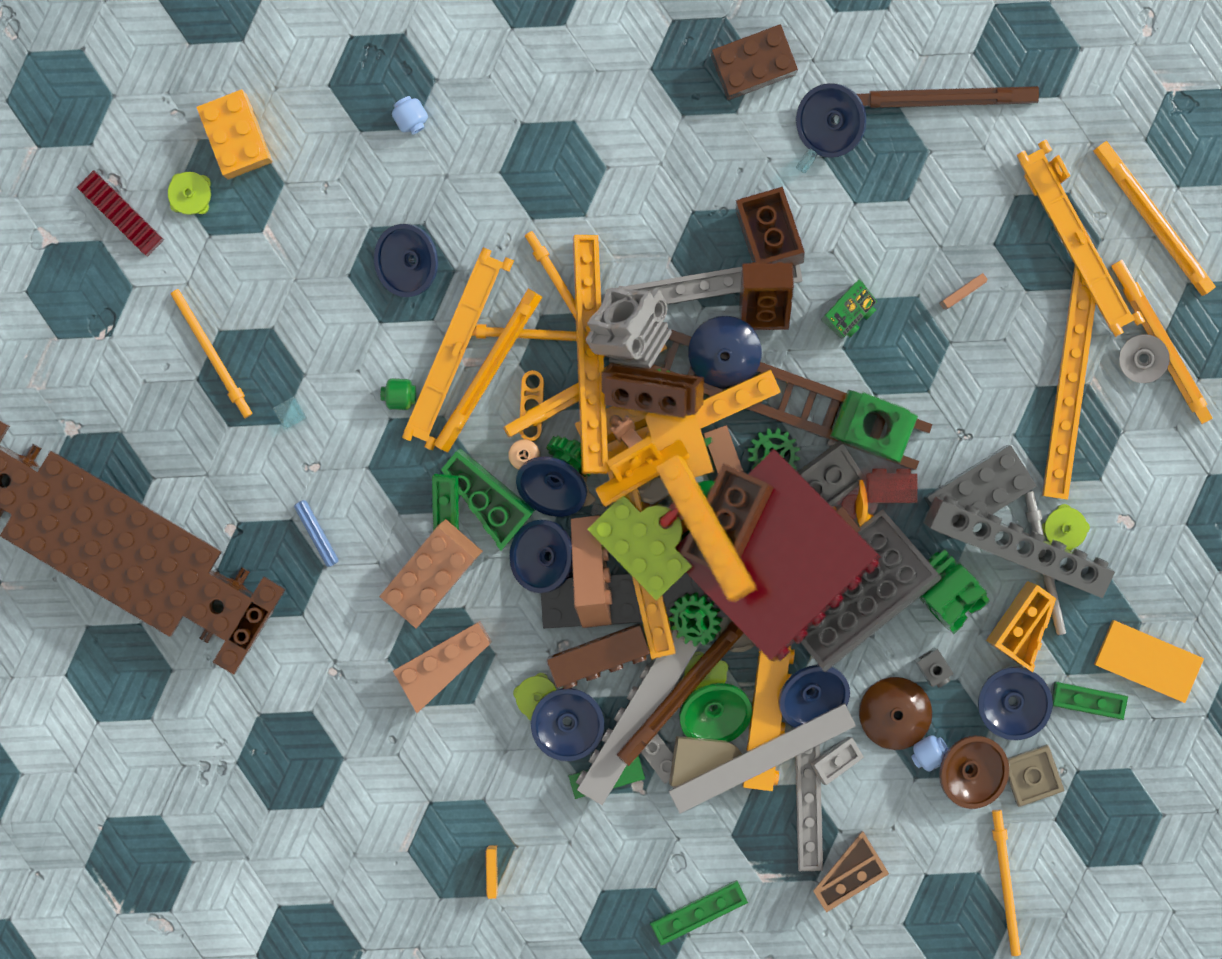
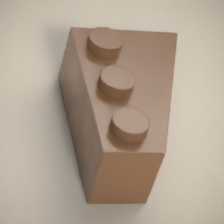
[813,831,889,913]

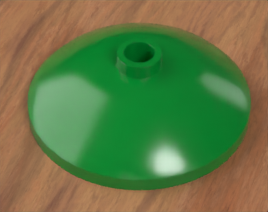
[679,683,752,742]

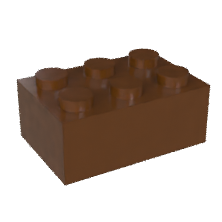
[711,24,798,101]
[735,187,805,266]
[739,262,794,330]

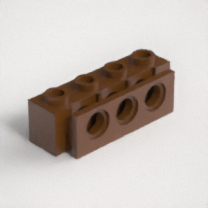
[602,363,704,418]

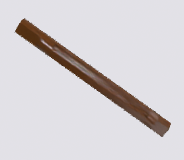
[857,86,1039,108]
[616,621,744,766]

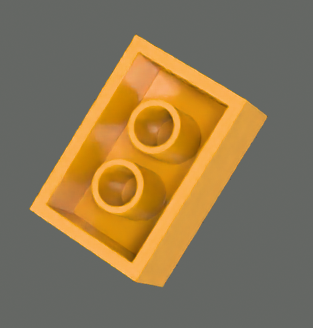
[196,89,273,180]

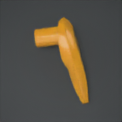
[855,480,873,527]

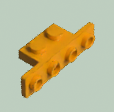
[596,436,690,506]

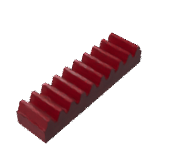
[77,170,165,256]

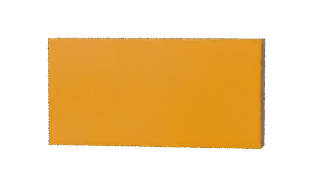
[486,845,498,899]

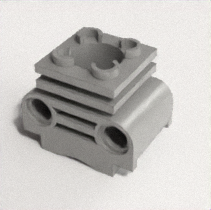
[585,286,672,368]

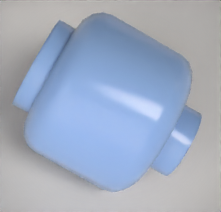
[392,96,428,135]
[911,735,948,772]

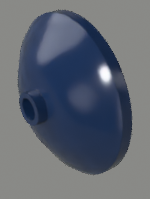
[796,83,866,158]
[374,224,438,297]
[688,316,762,389]
[516,457,587,517]
[509,520,573,593]
[778,664,850,727]
[978,667,1053,740]
[531,688,604,761]

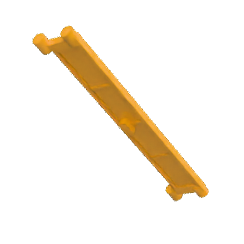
[1016,140,1145,337]
[402,247,514,451]

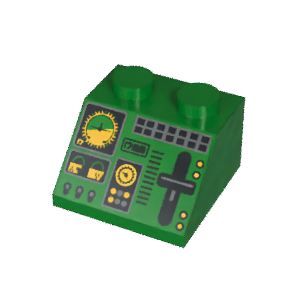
[820,280,878,339]

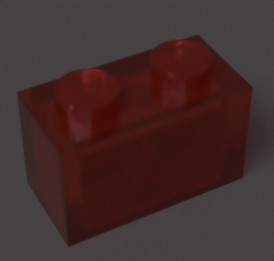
[866,468,918,503]

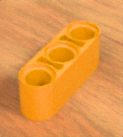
[520,370,545,442]

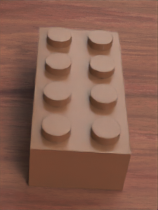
[379,519,483,628]

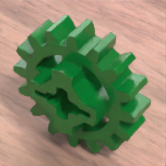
[747,428,800,470]
[546,435,591,477]
[669,592,723,647]

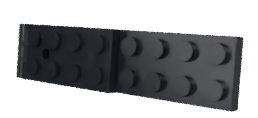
[541,573,728,629]

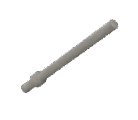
[1024,491,1066,635]

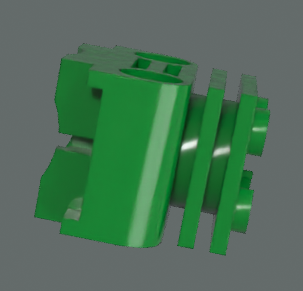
[829,390,918,463]
[919,549,990,635]

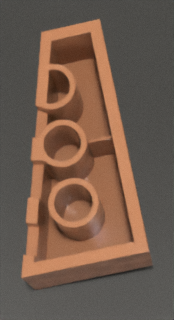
[571,516,612,628]
[393,621,492,713]

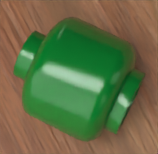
[380,378,416,410]

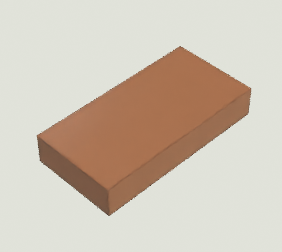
[939,273,988,310]
[704,425,743,474]

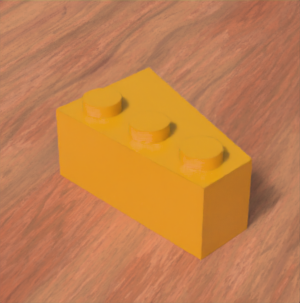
[986,581,1056,672]

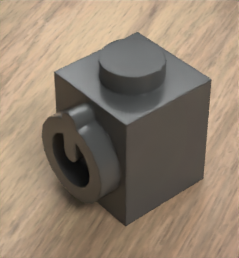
[914,647,953,688]

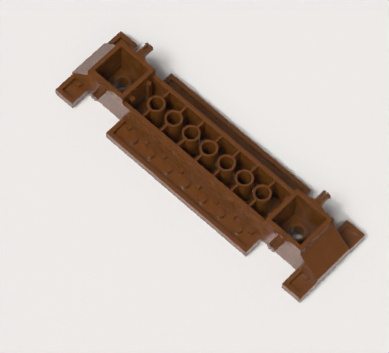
[0,420,286,675]

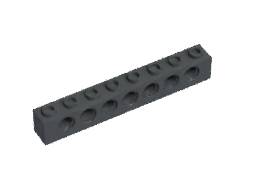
[923,495,1115,598]

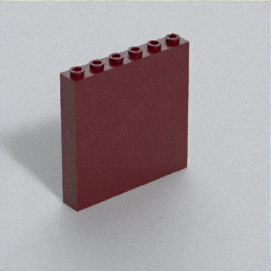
[676,449,881,662]

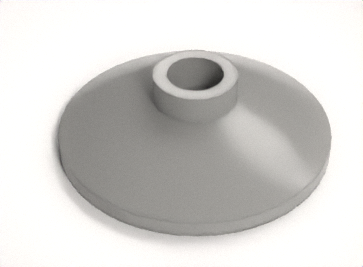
[1119,334,1169,383]

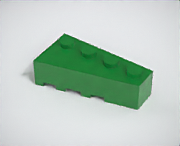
[441,449,535,551]

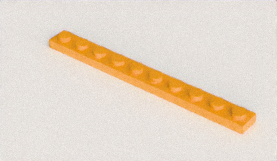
[573,235,608,474]
[1042,258,1102,500]

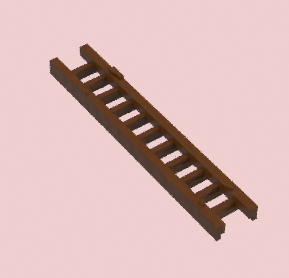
[646,328,933,470]

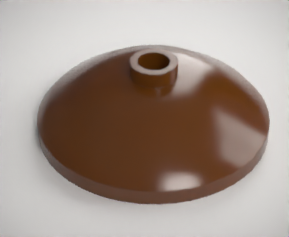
[859,677,932,750]
[939,736,1009,809]

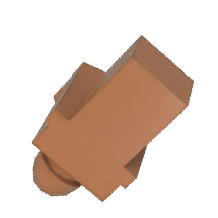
[610,415,642,448]

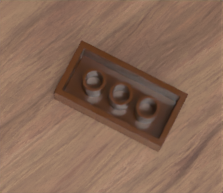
[681,463,774,569]
[547,623,650,690]

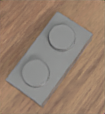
[811,736,864,785]

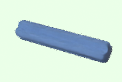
[294,500,339,567]

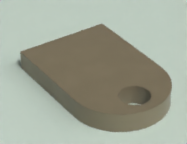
[669,736,742,787]

